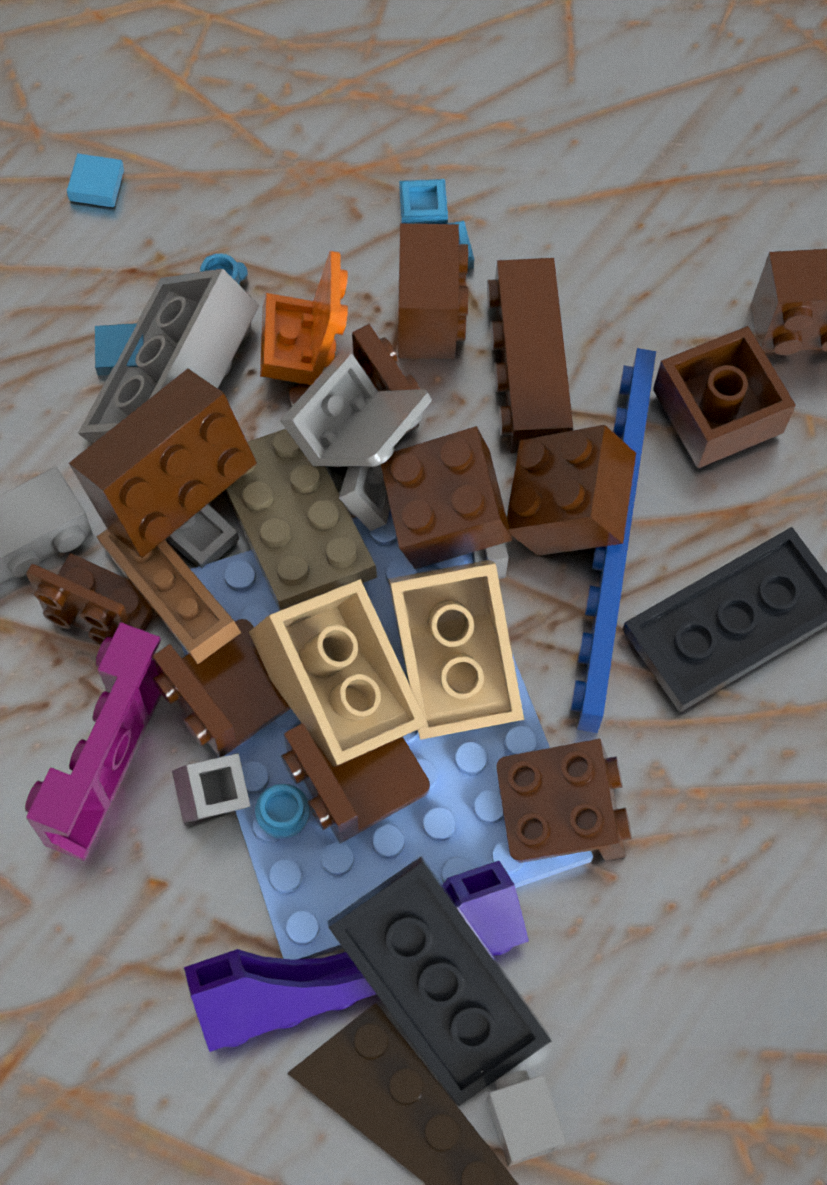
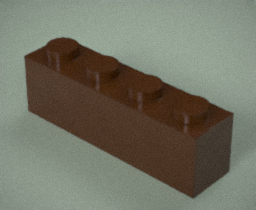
[487,258,573,453]

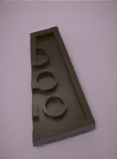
[287,1002,519,1185]

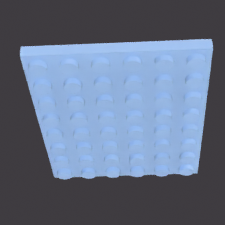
[181,509,593,960]

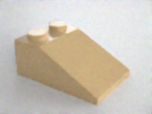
[388,560,524,740]
[249,579,428,767]

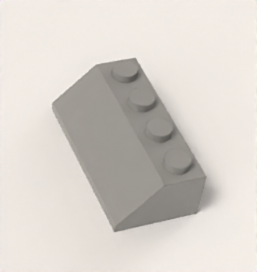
[78,269,259,443]

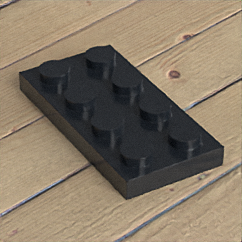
[622,527,827,712]
[328,856,552,1106]

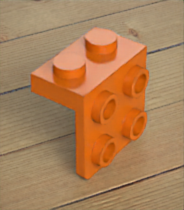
[260,251,348,385]

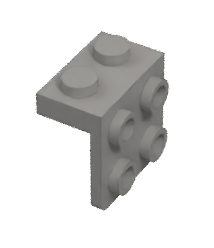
[280,353,432,467]

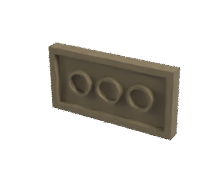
[224,428,377,611]

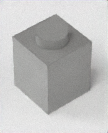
[172,753,251,823]
[486,1070,567,1167]

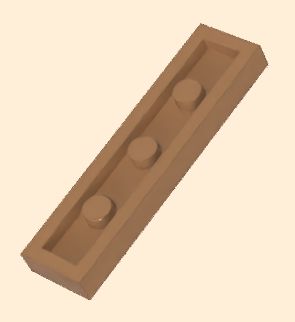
[96,529,241,664]

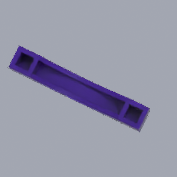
[184,860,529,1052]

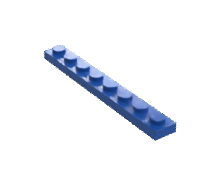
[570,348,656,733]

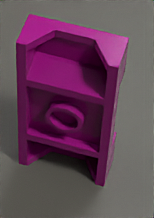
[25,622,161,861]

